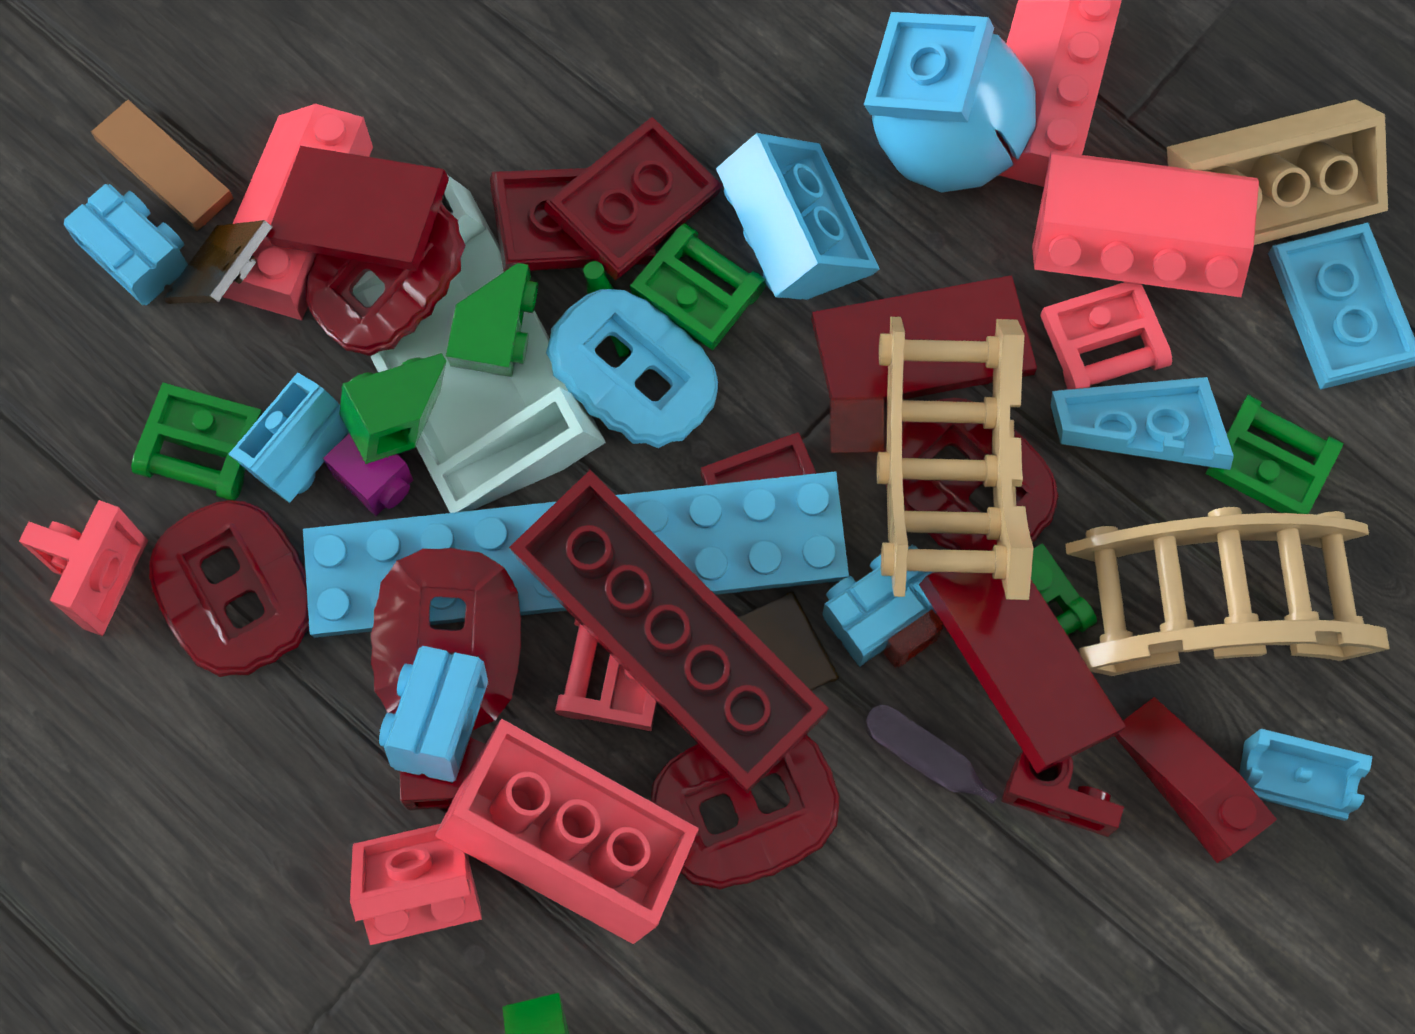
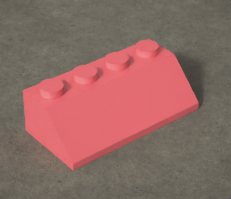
[995,0,1122,187]
[223,104,373,320]
[1032,151,1259,297]
[435,719,699,944]

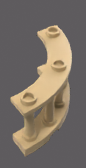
[877,317,1034,600]
[1065,507,1390,676]

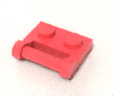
[1040,282,1172,390]
[555,619,657,731]

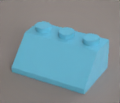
[716,133,880,300]

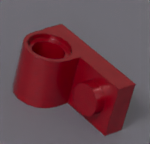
[1001,751,1124,837]

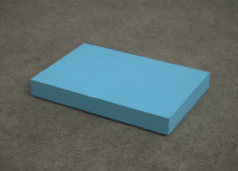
[1268,223,1415,390]

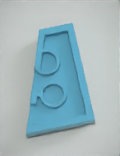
[1050,377,1234,470]

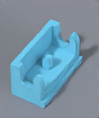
[1239,729,1372,821]

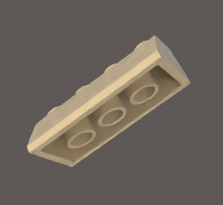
[1167,99,1388,245]

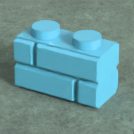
[63,184,188,305]
[229,372,349,503]
[822,544,937,666]
[379,646,488,782]

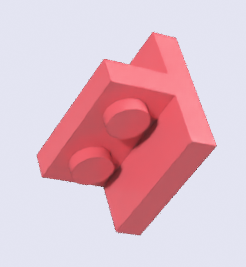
[19,500,148,636]
[350,824,482,945]

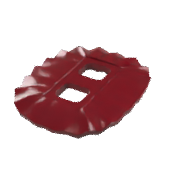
[306,202,466,356]
[885,398,1059,551]
[149,500,309,677]
[370,548,521,731]
[650,735,840,890]

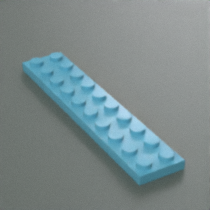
[303,471,849,638]

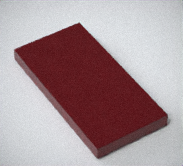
[811,275,1037,413]
[919,549,1126,774]

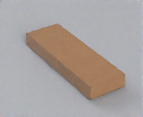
[91,100,234,231]

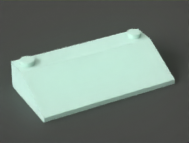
[353,176,606,513]

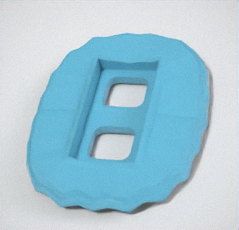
[546,289,718,448]

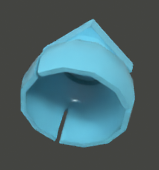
[864,12,1036,193]

